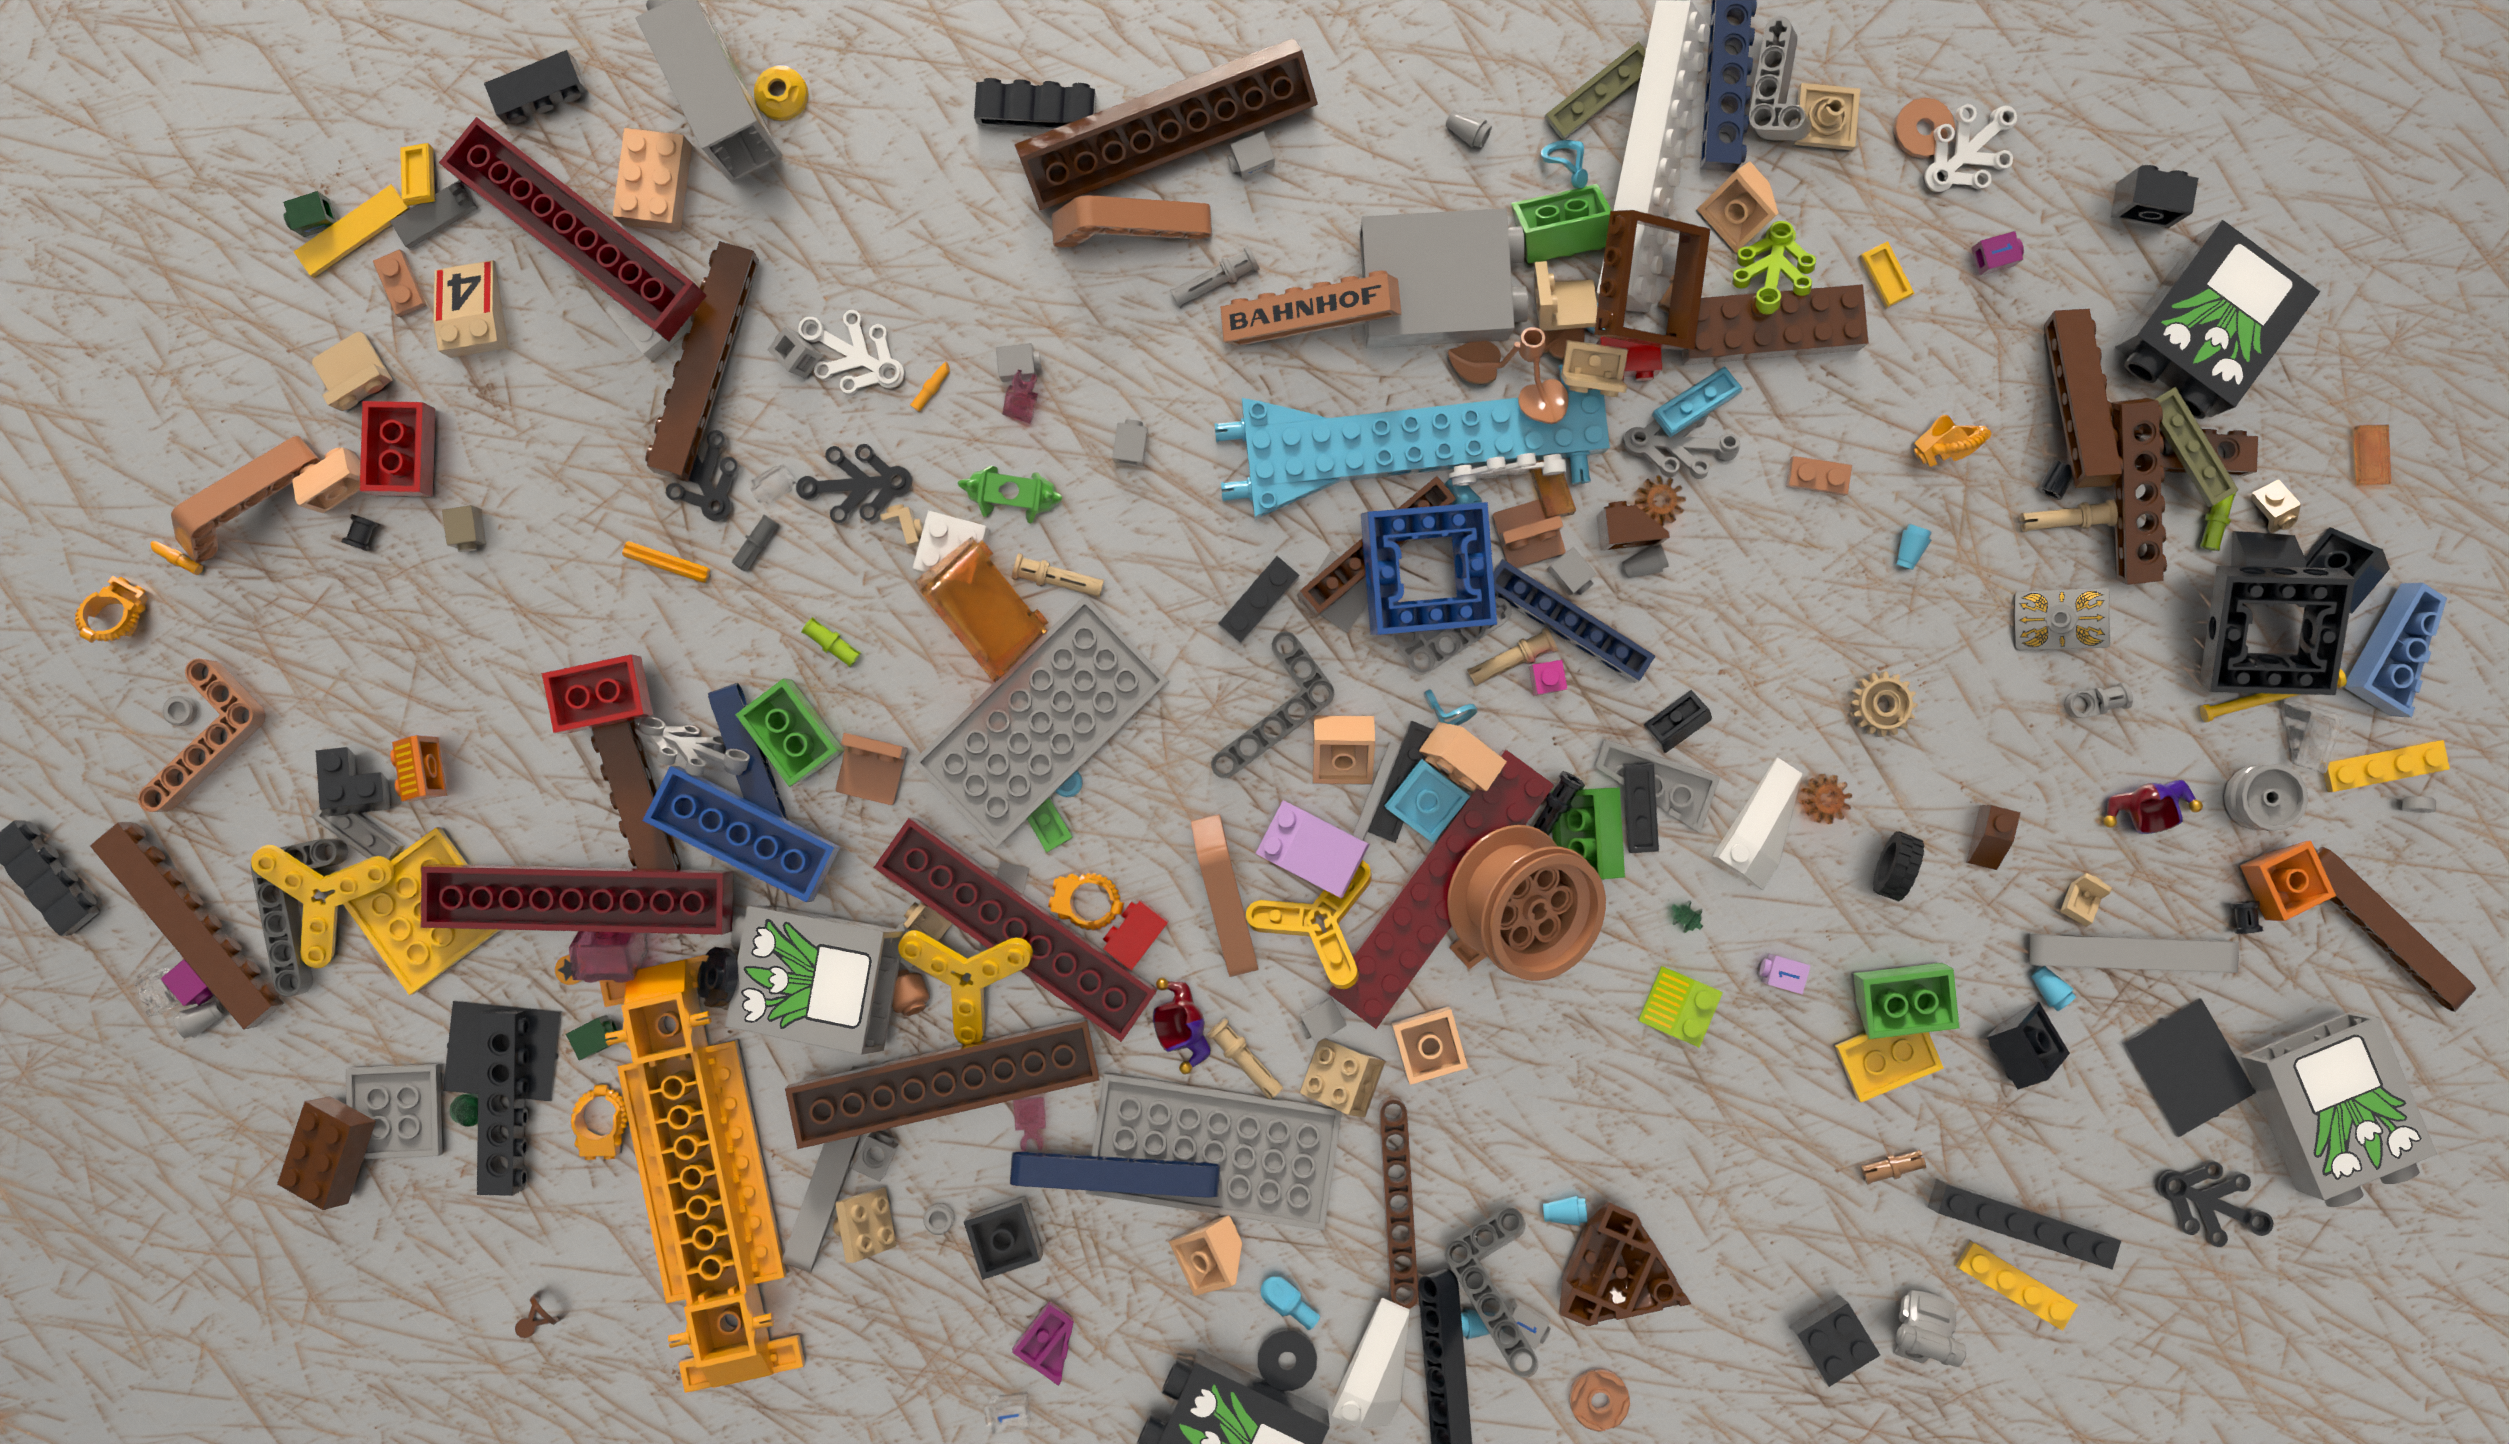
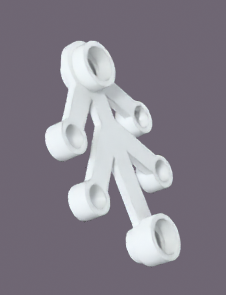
[1924,104,2017,192]
[798,310,904,395]
[1448,453,1566,486]

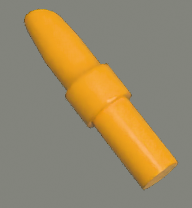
[910,362,950,412]
[151,541,203,575]

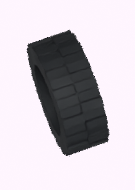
[1873,831,1925,902]

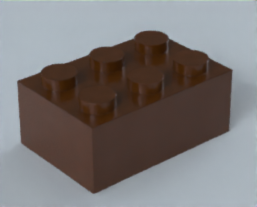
[277,1096,376,1210]

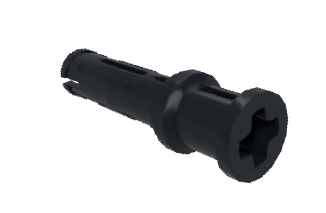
[1533,771,1585,836]

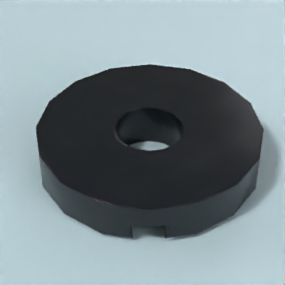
[697,947,738,1008]
[1258,1328,1317,1391]

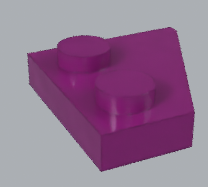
[1012,1301,1074,1386]

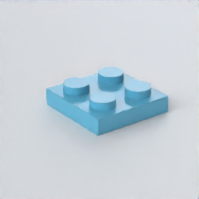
[1385,759,1470,843]

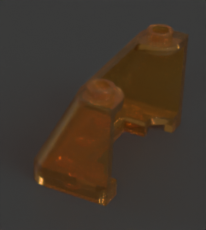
[915,536,1049,682]

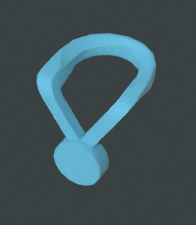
[1541,140,1588,188]
[1424,689,1478,726]

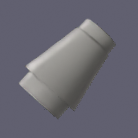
[1446,110,1492,148]
[1622,544,1669,578]
[173,1000,225,1039]

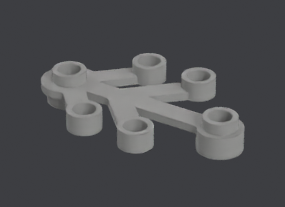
[1624,414,1740,479]
[635,717,750,776]

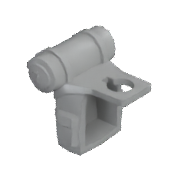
[1895,1290,1966,1367]

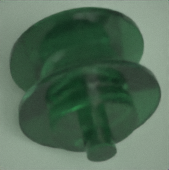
[1671,900,1703,933]
[449,1094,478,1127]

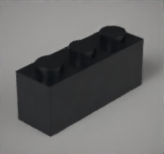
[484,50,588,125]
[1218,556,1300,645]

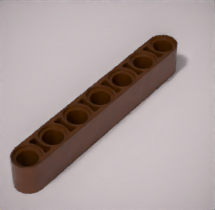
[2316,847,2476,1012]
[1378,1096,1418,1309]

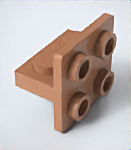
[1492,497,1566,568]

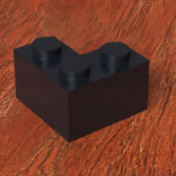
[315,747,391,817]

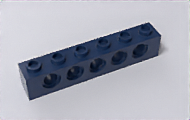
[1700,0,1757,172]
[1493,559,1655,683]

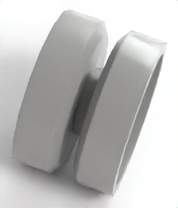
[2224,764,2309,831]

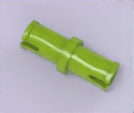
[2200,492,2236,551]
[801,617,861,668]

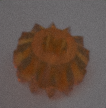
[1634,475,1686,526]
[1800,773,1853,824]

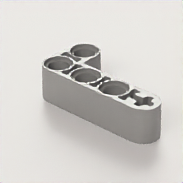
[1749,16,1811,141]
[1392,598,1512,675]

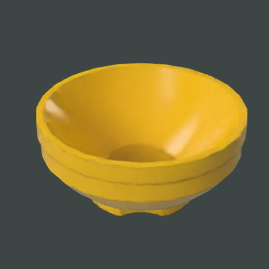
[754,66,809,121]

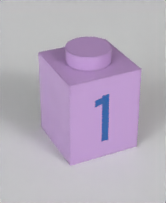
[1759,953,1811,995]

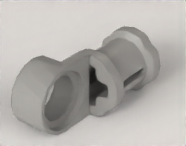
[2065,682,2133,718]

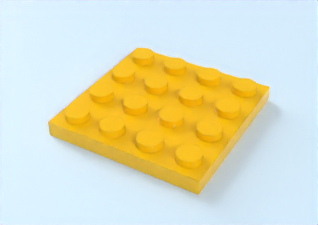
[343,827,500,995]

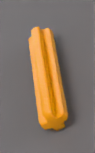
[622,541,710,583]

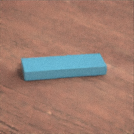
[1652,366,1743,437]

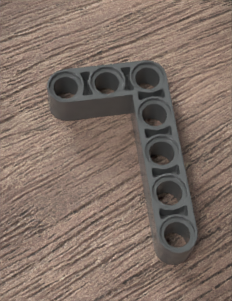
[1211,631,1335,778]
[251,838,348,997]
[1445,1208,1538,1378]

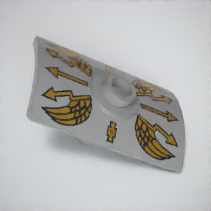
[2015,588,2110,650]

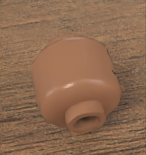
[892,969,930,1016]

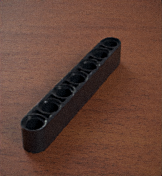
[1418,1269,1472,1444]

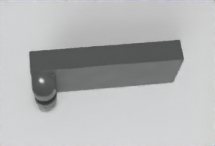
[390,180,477,249]

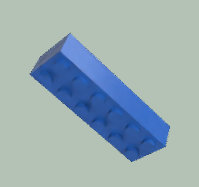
[642,766,841,903]

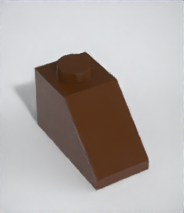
[1966,805,2021,870]

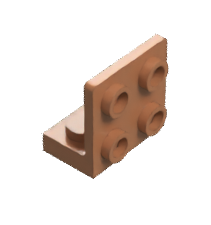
[835,733,908,805]

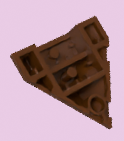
[1559,1202,1691,1326]

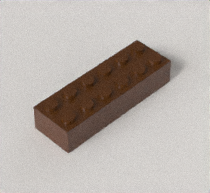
[1681,284,1869,365]

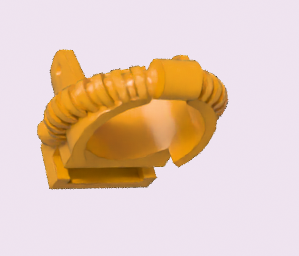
[1913,415,1991,467]
[75,576,148,643]
[1048,873,1124,931]
[571,1084,628,1160]

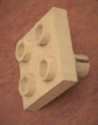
[1793,83,1861,150]
[833,1187,896,1263]

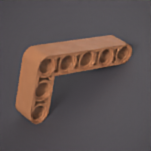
[1051,196,1212,247]
[171,436,320,563]
[138,658,266,812]
[1191,814,1259,977]

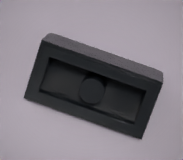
[1644,690,1712,753]

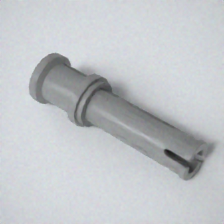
[1170,245,1260,307]

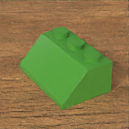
[1511,184,1612,264]
[735,678,845,787]
[1550,787,1625,880]
[1853,963,1960,1039]

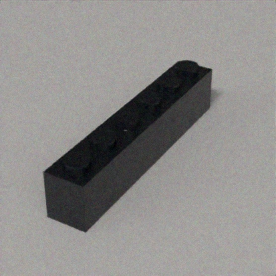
[1928,1178,2121,1270]

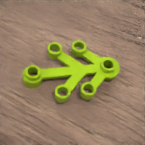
[1732,221,1816,314]

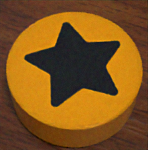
[555,954,588,985]

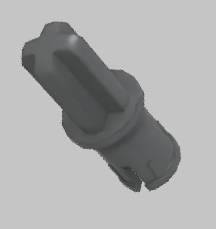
[732,514,779,571]

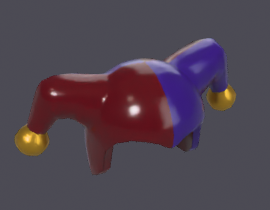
[2103,780,2203,834]
[1153,978,1211,1074]

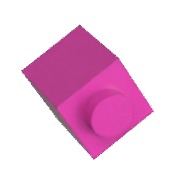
[1528,660,1567,696]

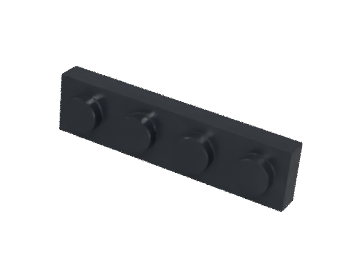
[1368,721,1433,843]

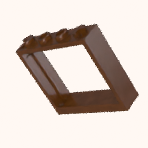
[1594,210,1711,350]

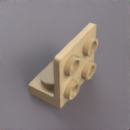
[1534,261,1598,331]
[1300,1038,1386,1117]

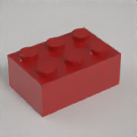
[360,401,435,497]
[541,654,653,734]

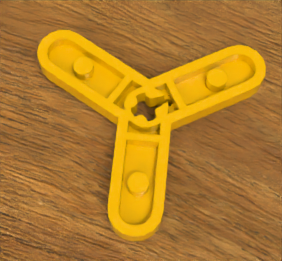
[251,845,394,968]
[1246,860,1372,989]
[898,930,1033,1045]

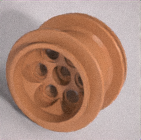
[1447,825,1606,981]

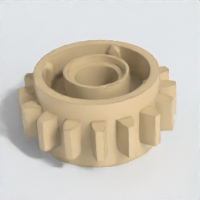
[1849,671,1918,737]

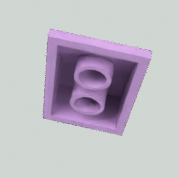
[1255,800,1370,898]

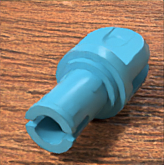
[1260,1276,1320,1330]

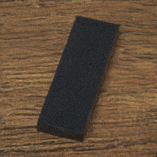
[1623,762,1659,853]

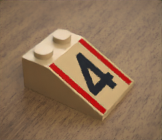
[433,260,509,358]

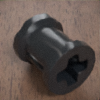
[341,514,379,551]
[2231,901,2263,934]

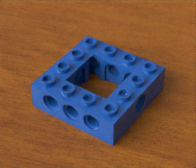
[1360,502,1497,635]

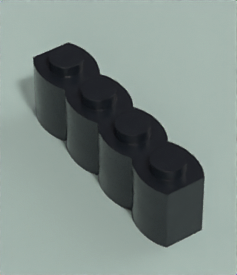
[974,78,1096,129]
[0,820,99,936]

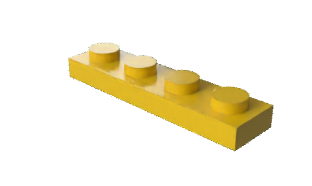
[2321,740,2450,792]
[1955,1240,2078,1331]

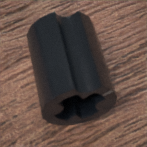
[2038,460,2073,500]

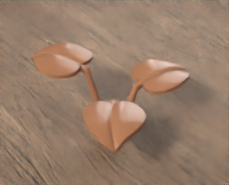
[1448,326,1585,424]

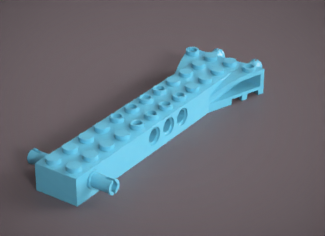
[1214,364,1610,521]

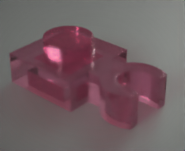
[1002,369,1038,424]
[1013,1097,1047,1151]

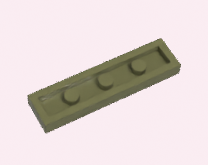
[1544,41,1646,140]
[2154,387,2239,507]

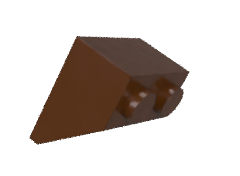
[1596,501,1670,551]

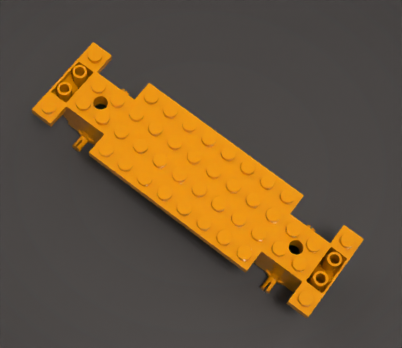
[599,954,805,1393]

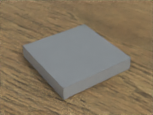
[1298,551,1368,633]

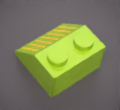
[1638,966,1723,1048]

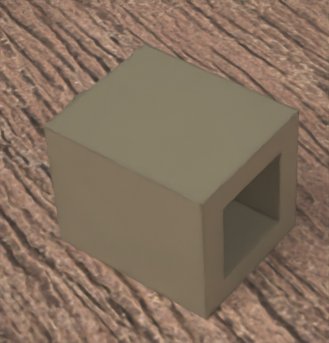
[442,505,486,552]

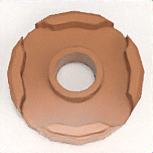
[1893,97,1955,159]
[1569,1369,1630,1432]

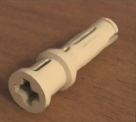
[2020,499,2118,532]
[1012,553,1104,598]
[1467,627,1558,687]
[1206,1018,1283,1099]

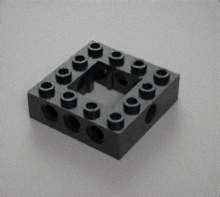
[2200,566,2355,695]

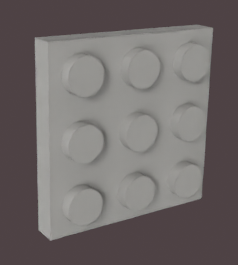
[346,1064,443,1159]

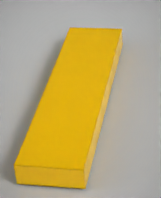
[293,184,410,278]

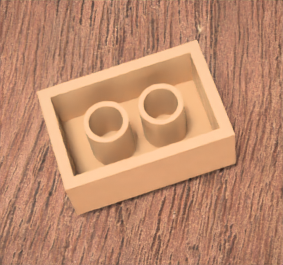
[612,128,692,232]

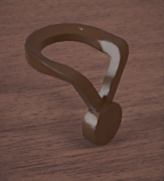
[515,1293,561,1338]

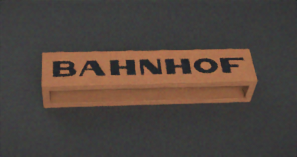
[1220,270,1402,346]

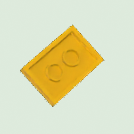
[1834,1032,1944,1103]

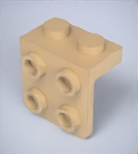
[312,331,393,411]
[1561,340,1628,397]

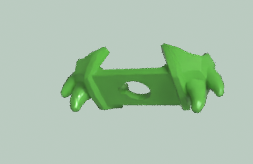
[958,465,1062,524]

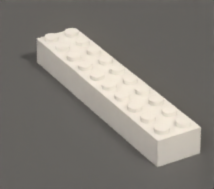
[1597,0,1710,312]

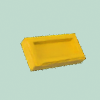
[400,143,435,206]
[1859,241,1915,309]

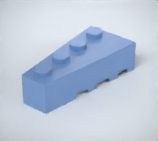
[2343,583,2447,718]

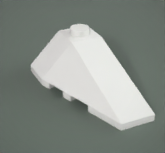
[1712,757,1802,890]
[1331,1298,1410,1428]

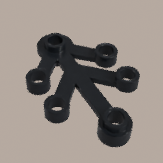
[666,430,740,521]
[796,444,912,524]
[2158,1160,2274,1247]

